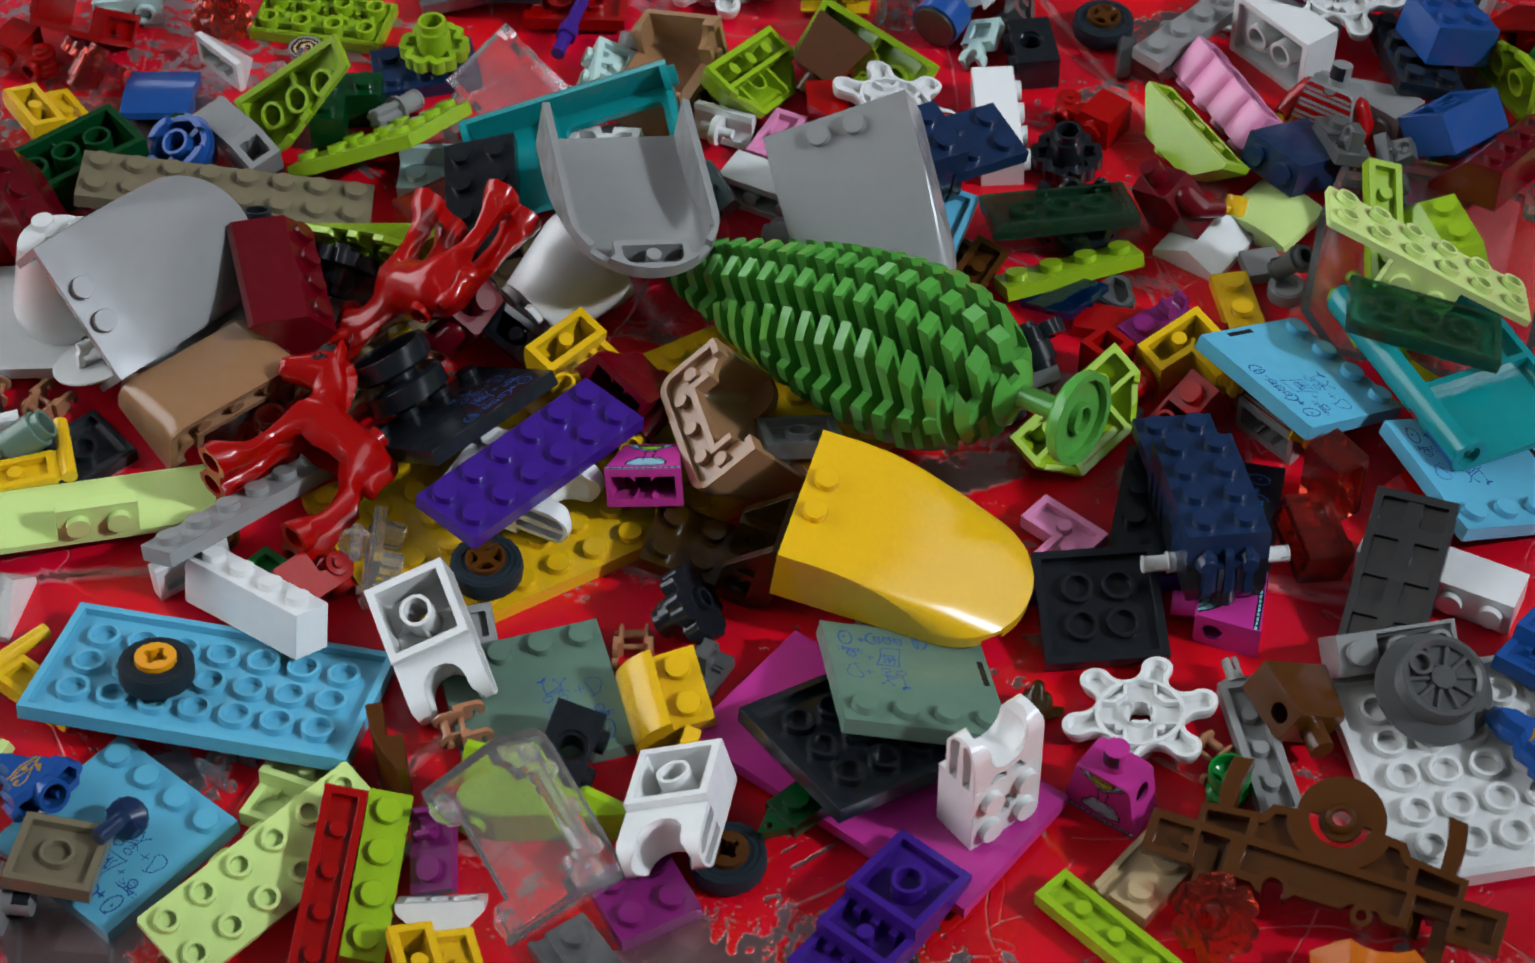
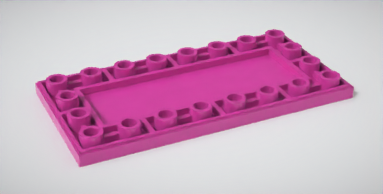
[699,630,1068,918]

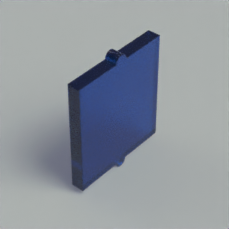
[1019,279,1109,320]

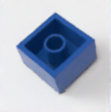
[1395,0,1500,68]
[1398,87,1509,161]

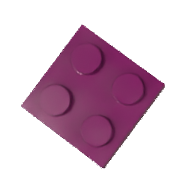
[583,854,703,952]

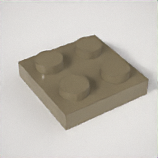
[0,811,114,904]

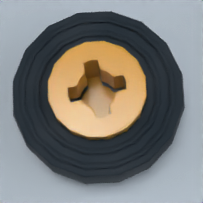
[118,637,195,701]

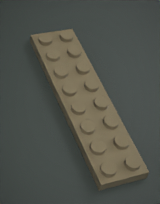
[74,150,375,223]

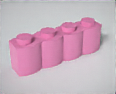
[1172,35,1282,155]

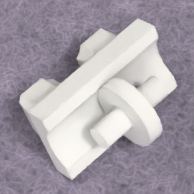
[694,100,757,151]

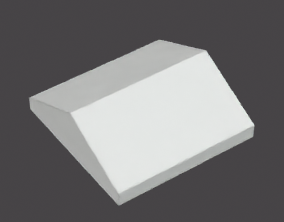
[1152,215,1254,281]

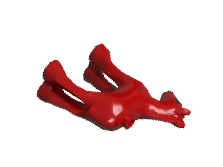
[325,179,542,362]
[198,340,398,566]

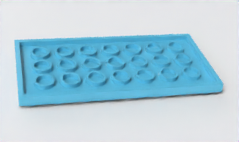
[16,602,395,771]

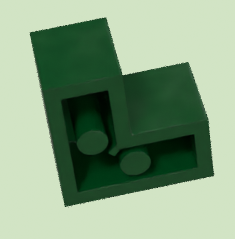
[308,72,386,152]

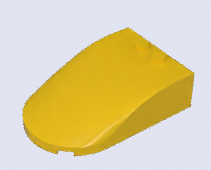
[769,430,1034,648]

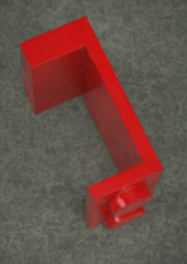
[28,0,141,49]

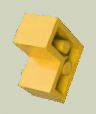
[1135,306,1227,395]

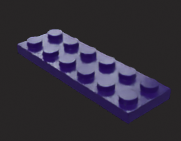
[416,378,644,550]

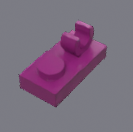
[1117,289,1191,353]
[410,803,458,896]

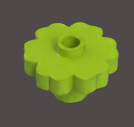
[399,12,470,75]

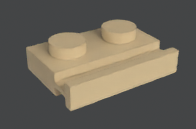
[1092,829,1194,929]

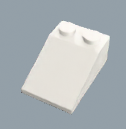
[1229,0,1339,91]

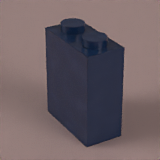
[1240,118,1353,198]

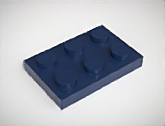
[369,36,482,99]

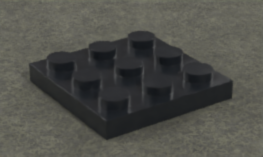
[1030,544,1171,671]

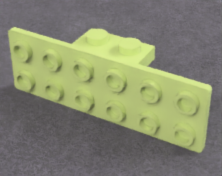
[1325,186,1531,327]
[0,464,217,555]
[137,761,370,963]

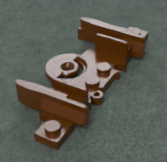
[1141,756,1509,963]

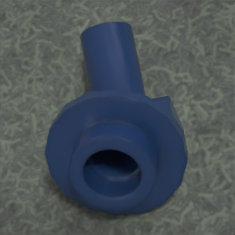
[91,796,149,845]

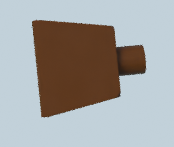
[794,10,876,97]
[1242,660,1345,758]

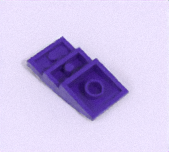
[786,829,972,963]

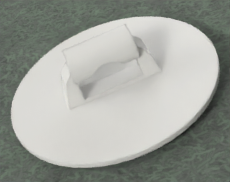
[52,338,114,386]

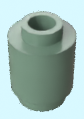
[0,410,57,459]

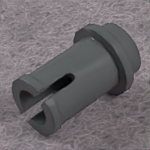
[1267,244,1315,281]

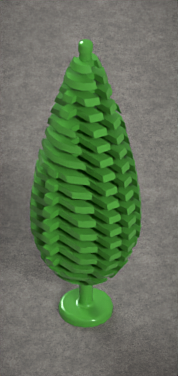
[665,238,1111,466]

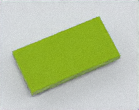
[248,0,399,54]

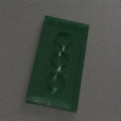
[979,181,1140,241]
[1345,274,1502,374]

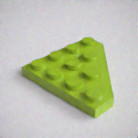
[287,98,473,177]

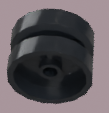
[353,329,449,419]

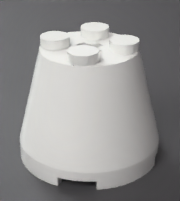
[13,212,88,346]
[500,213,635,332]

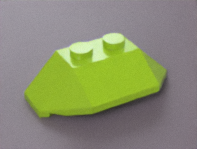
[700,25,795,119]
[1145,81,1250,183]
[1403,193,1490,265]
[1007,342,1141,478]

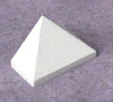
[195,31,253,92]
[0,572,37,643]
[394,893,488,931]

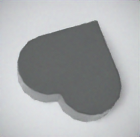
[1114,36,1136,79]
[1089,275,1135,309]

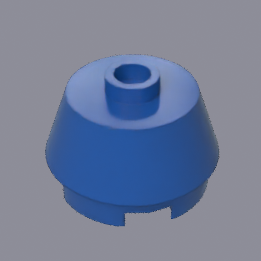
[147,112,218,165]

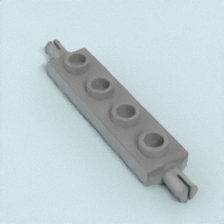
[1216,656,1301,813]

